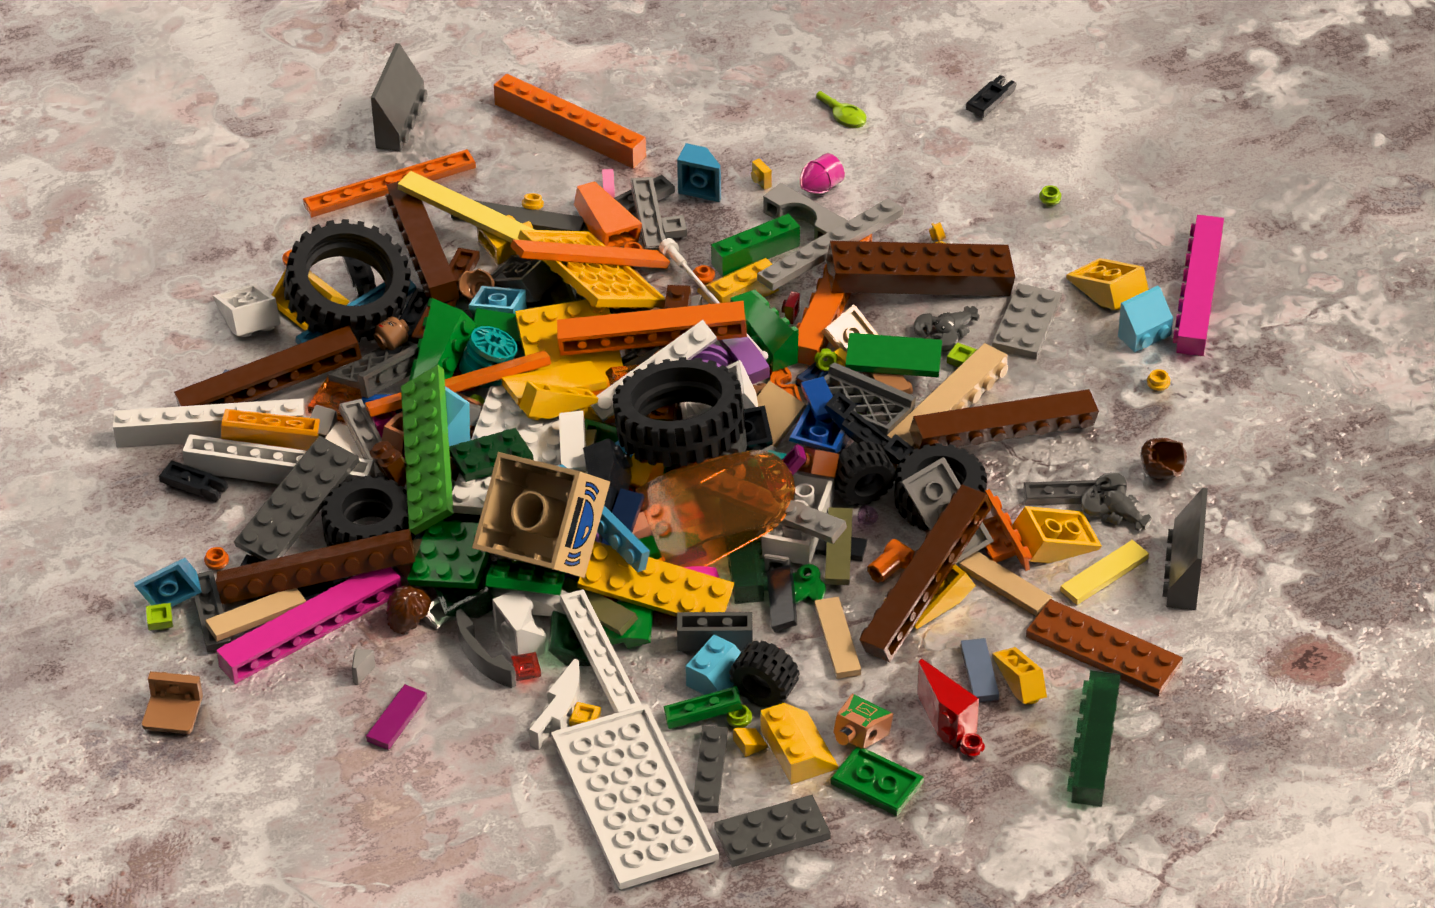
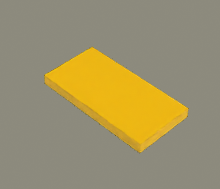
[502,360,607,406]

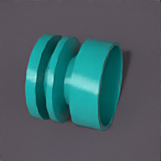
[459,326,517,388]

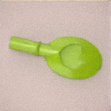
[816,91,866,128]

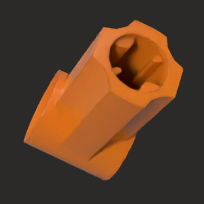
[867,539,915,583]

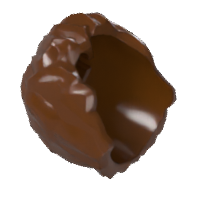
[1140,438,1187,480]
[386,586,431,634]

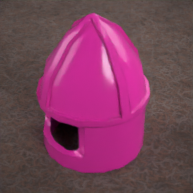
[800,153,845,194]

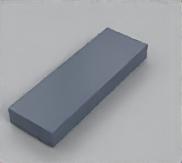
[960,638,999,702]

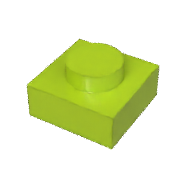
[947,342,977,367]
[146,603,173,631]

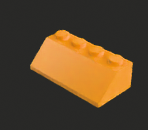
[221,409,320,451]

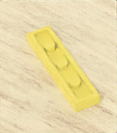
[1060,540,1149,605]

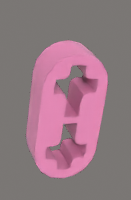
[602,169,615,198]

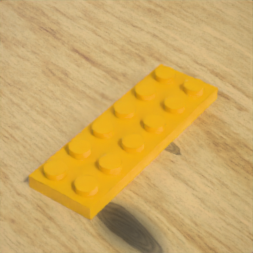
[577,541,734,617]

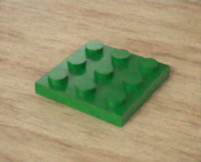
[407,521,491,589]
[486,559,565,595]

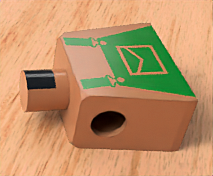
[833,694,894,748]

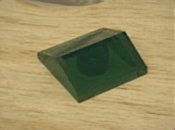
[548,611,591,666]

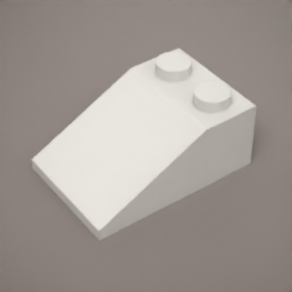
[213,284,281,337]

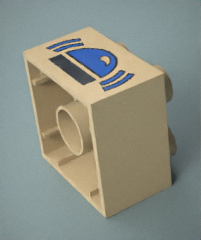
[472,452,610,578]

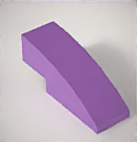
[718,336,770,384]

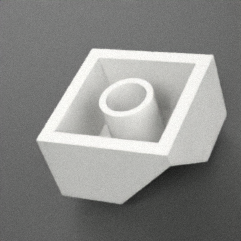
[492,590,547,664]

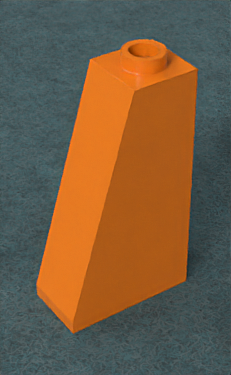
[574,181,642,247]

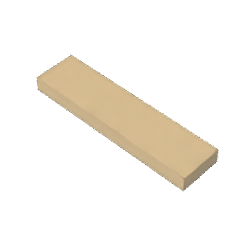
[960,551,1052,616]
[205,588,306,641]
[814,597,861,679]

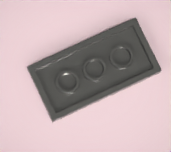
[714,795,831,867]

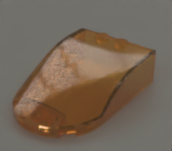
[635,450,795,567]

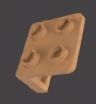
[142,671,203,734]

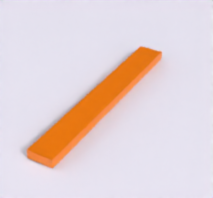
[303,149,476,218]
[510,239,670,269]
[365,350,551,417]

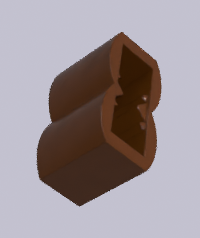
[370,441,407,486]

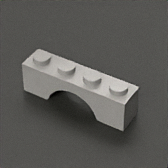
[763,183,848,240]

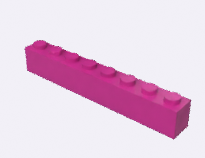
[1173,215,1224,356]
[216,567,401,684]

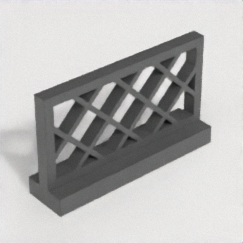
[328,342,419,398]
[805,362,916,435]

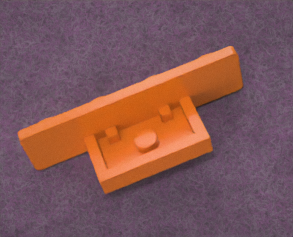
[983,489,1032,571]

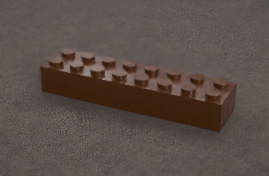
[826,241,1015,296]

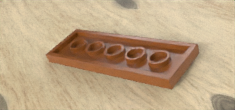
[1026,599,1183,696]

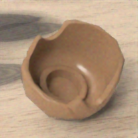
[458,268,495,302]

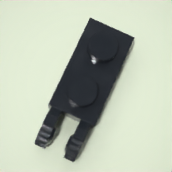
[966,75,1017,118]
[342,257,376,298]
[159,461,228,502]

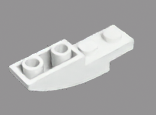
[528,659,580,750]

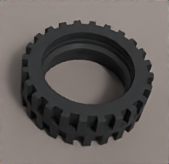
[283,219,411,343]
[612,357,745,467]

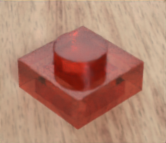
[511,652,541,681]

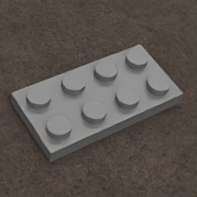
[992,283,1062,359]
[901,457,993,564]

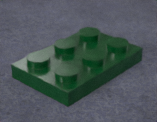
[449,428,534,482]

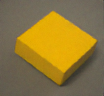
[569,702,601,726]

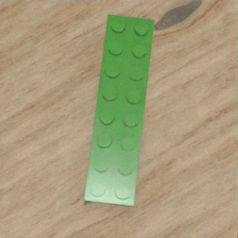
[401,365,454,535]

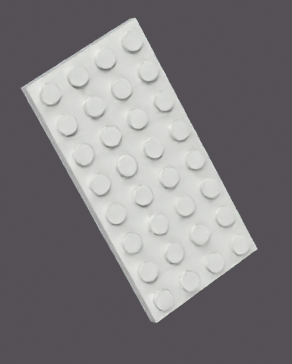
[452,386,581,515]
[551,704,719,890]

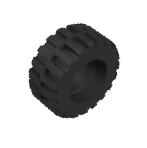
[894,443,987,531]
[321,475,415,547]

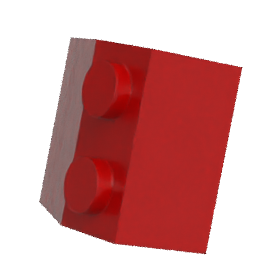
[917,659,979,749]

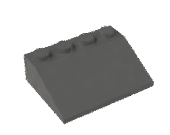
[371,43,427,152]
[1162,488,1208,610]

